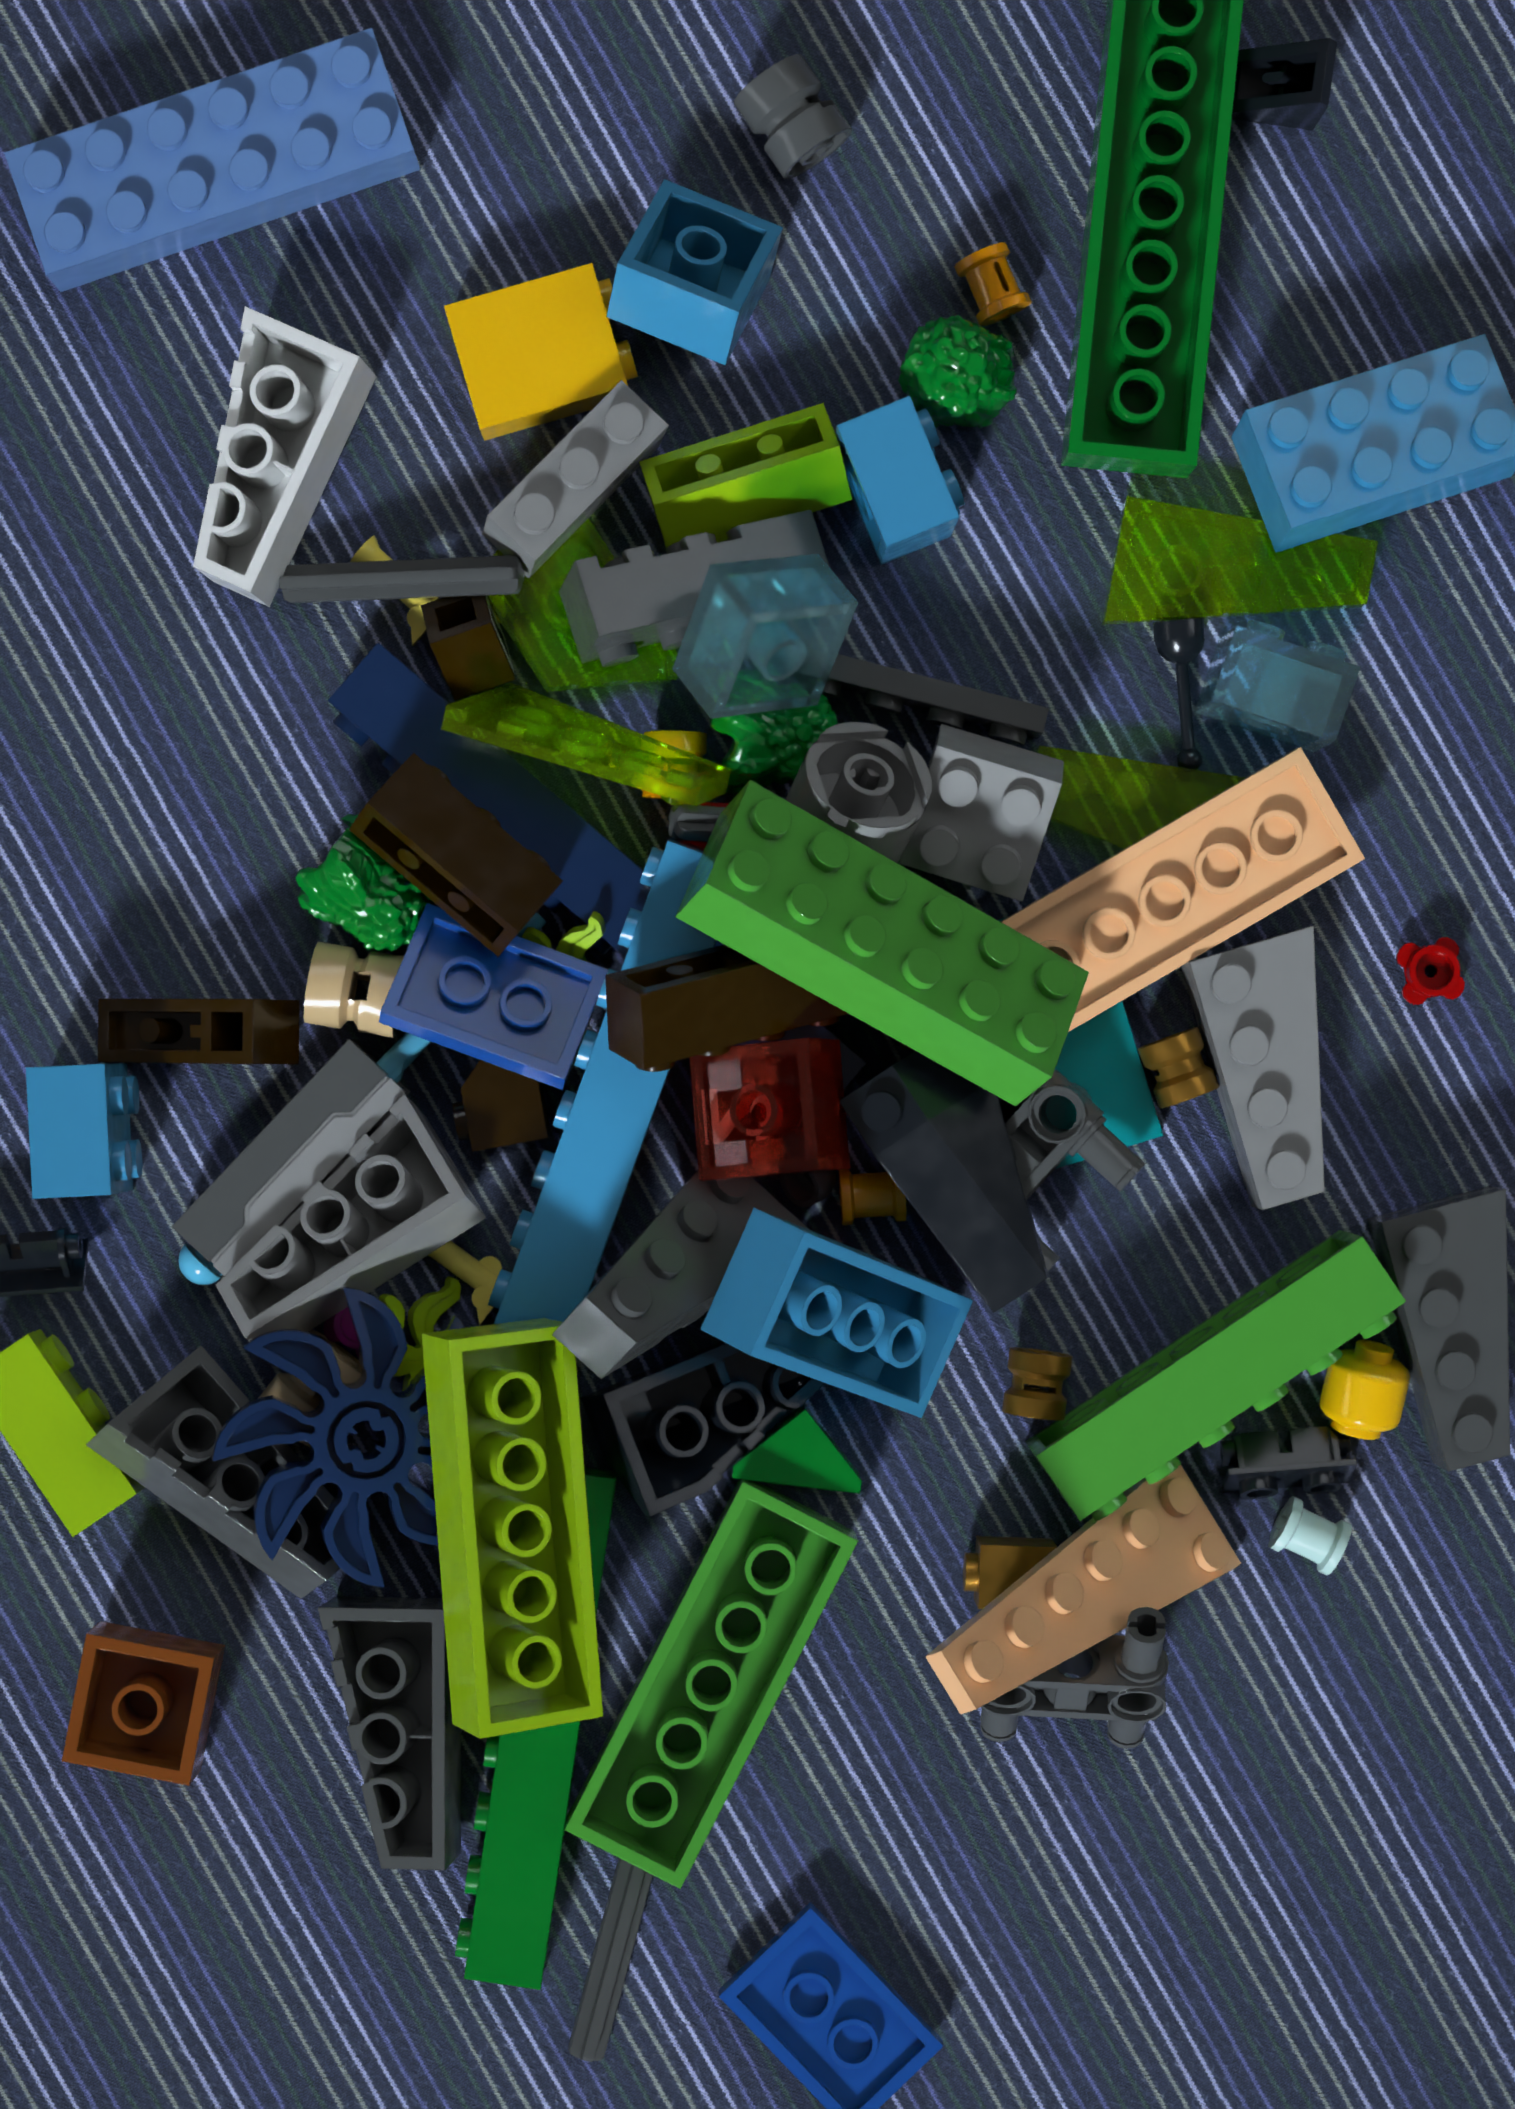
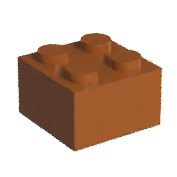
[62,1621,225,1786]

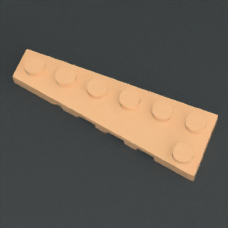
[925,1465,1241,1714]

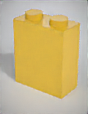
[444,263,638,441]

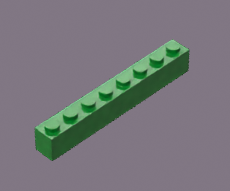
[455,1467,617,1990]

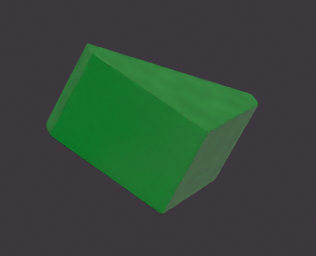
[732,1404,862,1494]

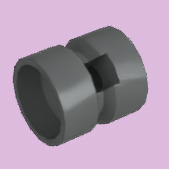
[734,54,852,179]

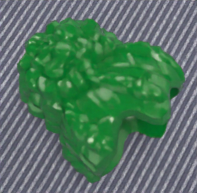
[898,315,1017,428]
[710,675,838,794]
[295,814,434,952]

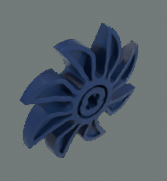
[212,1287,464,1587]

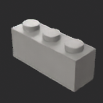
[482,380,669,579]

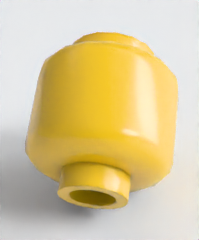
[1320,1340,1410,1440]

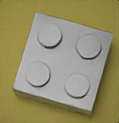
[899,724,1064,901]

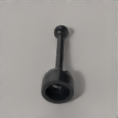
[1153,618,1205,773]

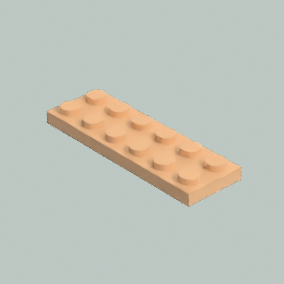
[1000,747,1365,1032]

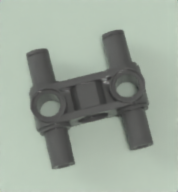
[1005,1069,1146,1272]
[980,1607,1169,1749]

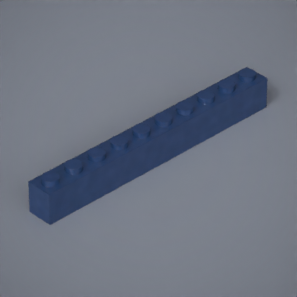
[328,642,866,1122]

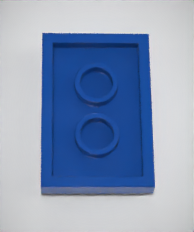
[379,903,608,1090]
[719,1902,943,2109]

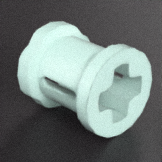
[1268,1496,1352,1576]

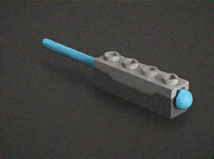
[171,913,547,1285]

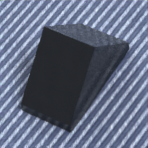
[1232,38,1337,130]

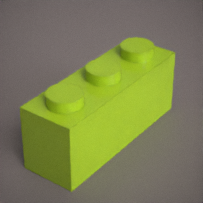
[639,403,852,548]
[0,1329,145,1537]

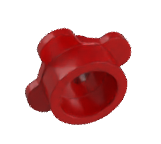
[1396,937,1465,1005]

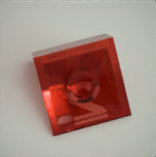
[690,1038,850,1181]

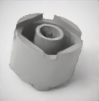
[786,722,932,863]

